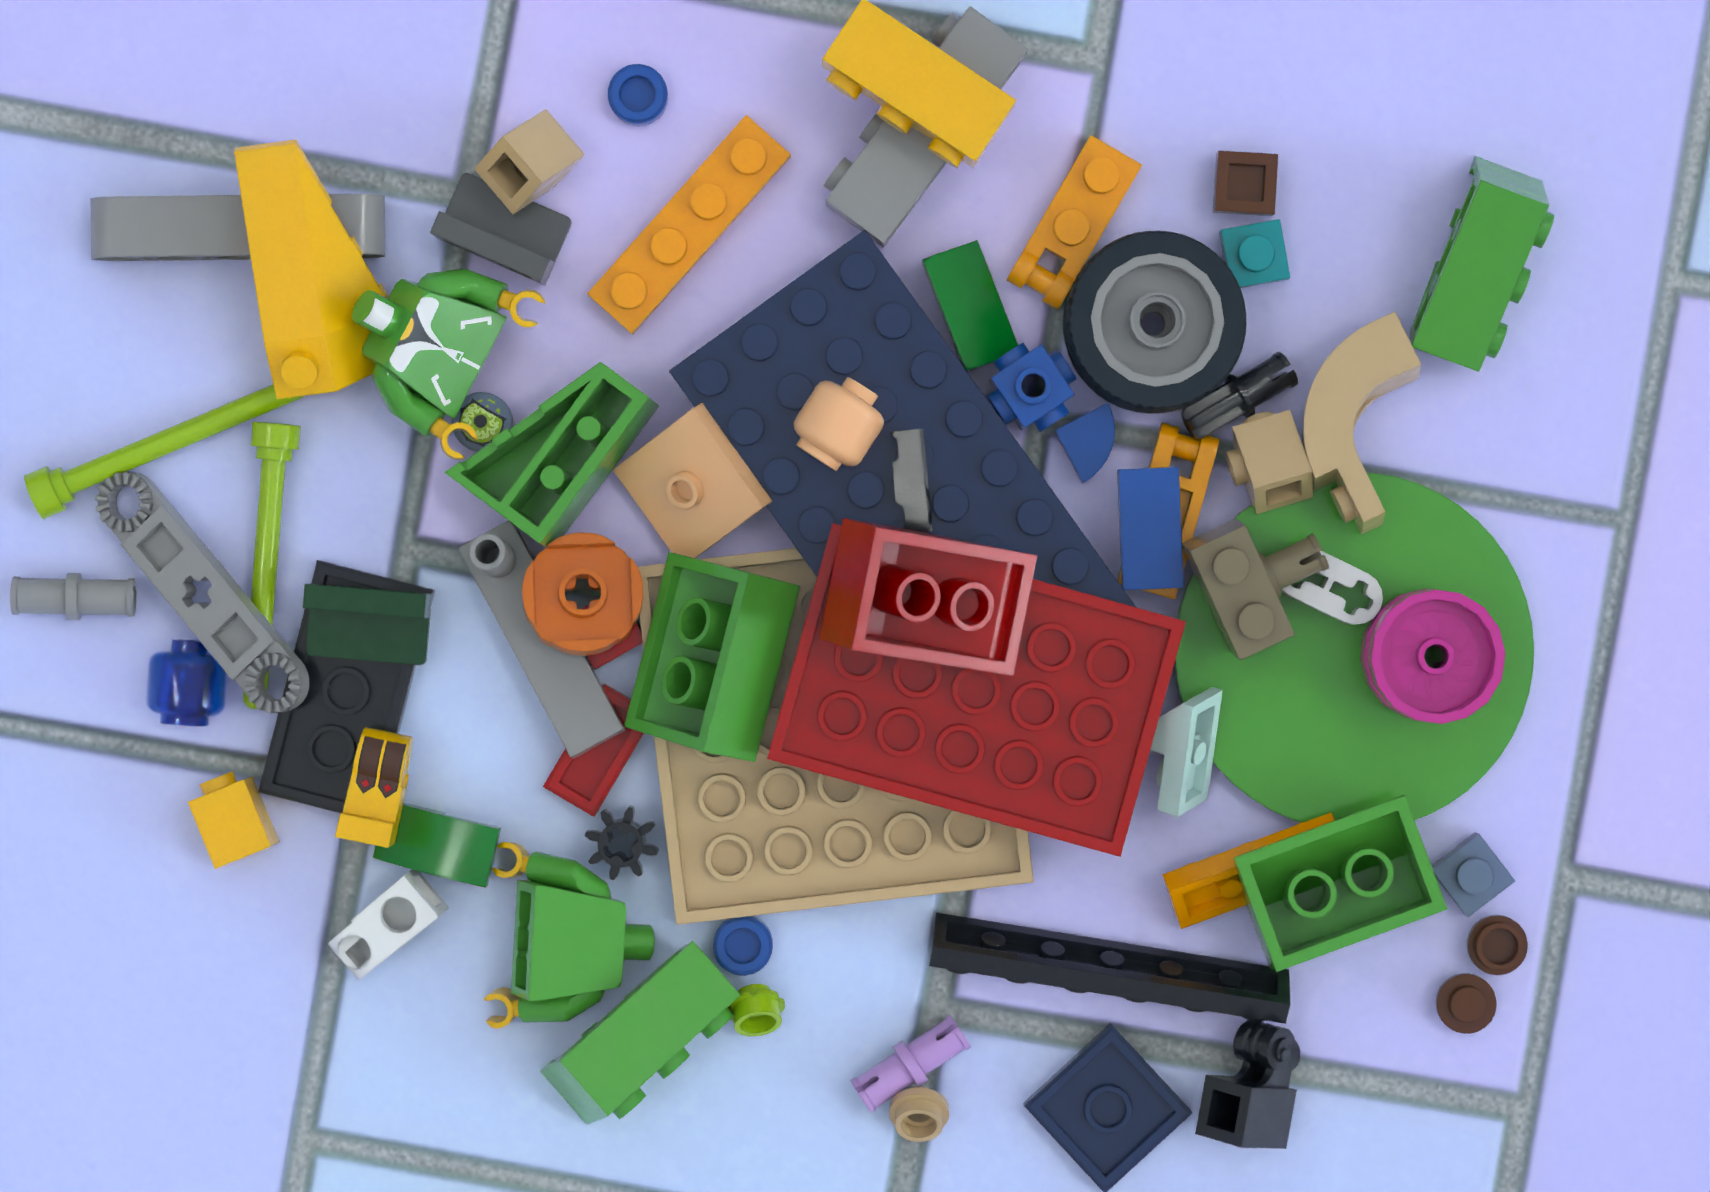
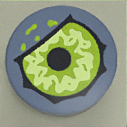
[452,392,513,452]

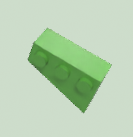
[1410,156,1554,372]

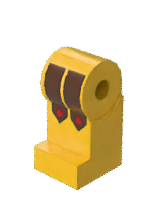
[335,727,413,848]

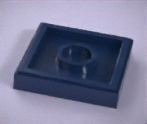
[1023,1023,1193,1192]

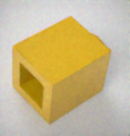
[188,771,280,869]

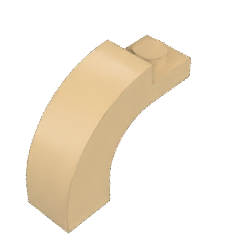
[1302,312,1421,534]

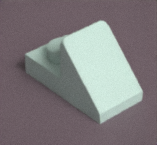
[1150,687,1223,817]

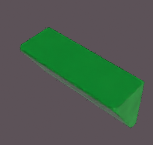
[922,240,1018,372]

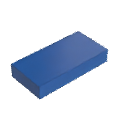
[1117,467,1184,590]

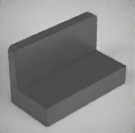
[430,173,572,285]

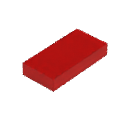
[543,683,644,817]

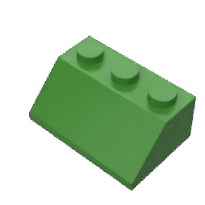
[624,552,800,762]
[1233,795,1447,972]

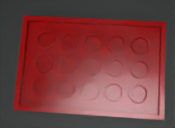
[767,523,1186,857]

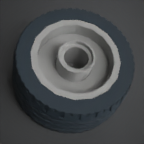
[1063,230,1247,414]

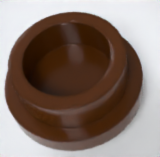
[1467,915,1528,975]
[1436,973,1497,1034]

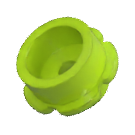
[728,984,785,1037]

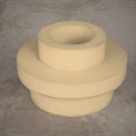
[889,1087,949,1142]

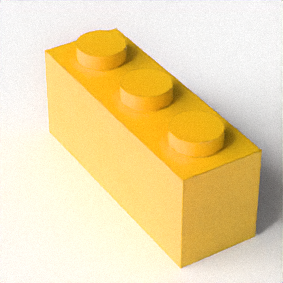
[822,0,1016,168]

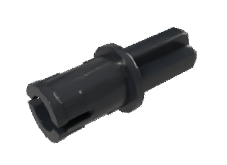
[1181,352,1298,439]

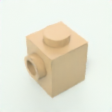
[474,109,585,214]
[1225,410,1313,514]

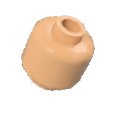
[793,377,884,471]

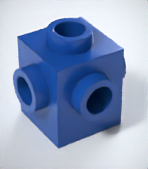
[986,342,1077,432]

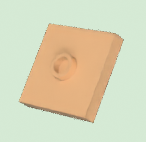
[613,403,772,558]

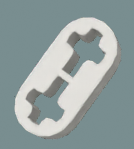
[1281,551,1383,625]

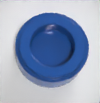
[608,64,668,126]
[713,916,773,976]

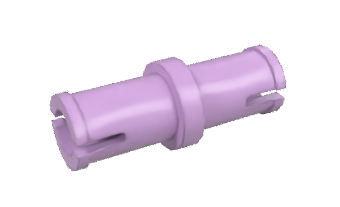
[850,1015,971,1113]

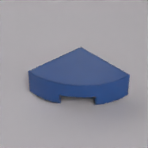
[1054,403,1115,483]

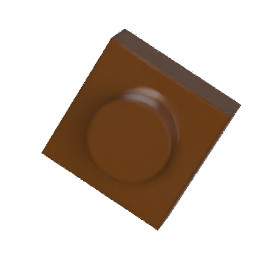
[1213,150,1278,216]

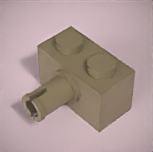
[1182,518,1329,660]

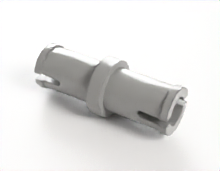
[10,573,137,620]

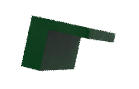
[303,584,432,665]

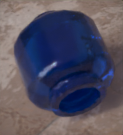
[146,639,227,726]

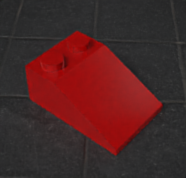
[819,518,1037,676]

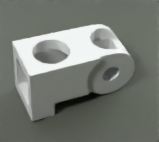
[327,869,449,980]

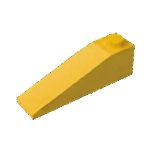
[234,139,389,399]

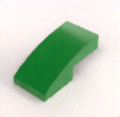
[373,803,501,888]

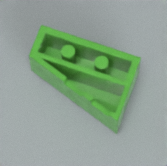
[444,362,659,547]
[540,941,740,1125]

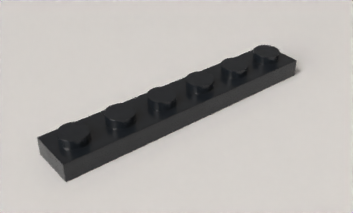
[929,912,1290,1024]

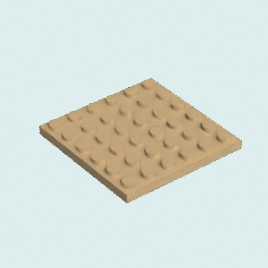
[638,548,1034,925]

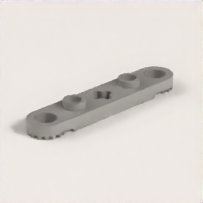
[95,472,309,713]

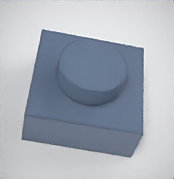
[1432,832,1515,917]

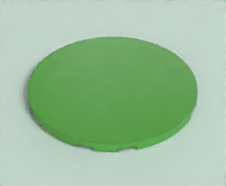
[1174,473,1534,822]

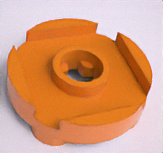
[522,532,643,656]

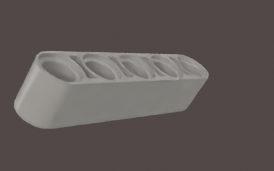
[90,194,385,261]

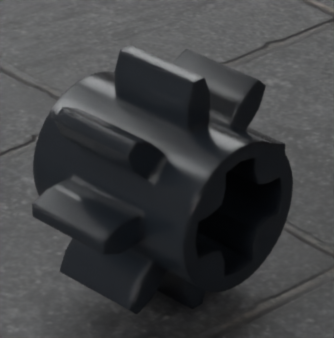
[585,805,659,880]

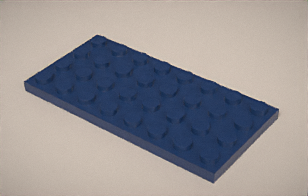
[669,230,1137,608]

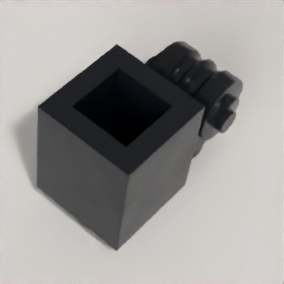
[1195,1020,1300,1149]

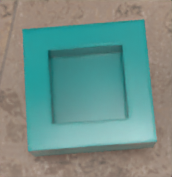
[1219,219,1290,288]

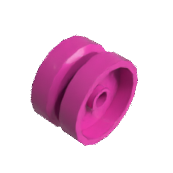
[1360,589,1506,724]

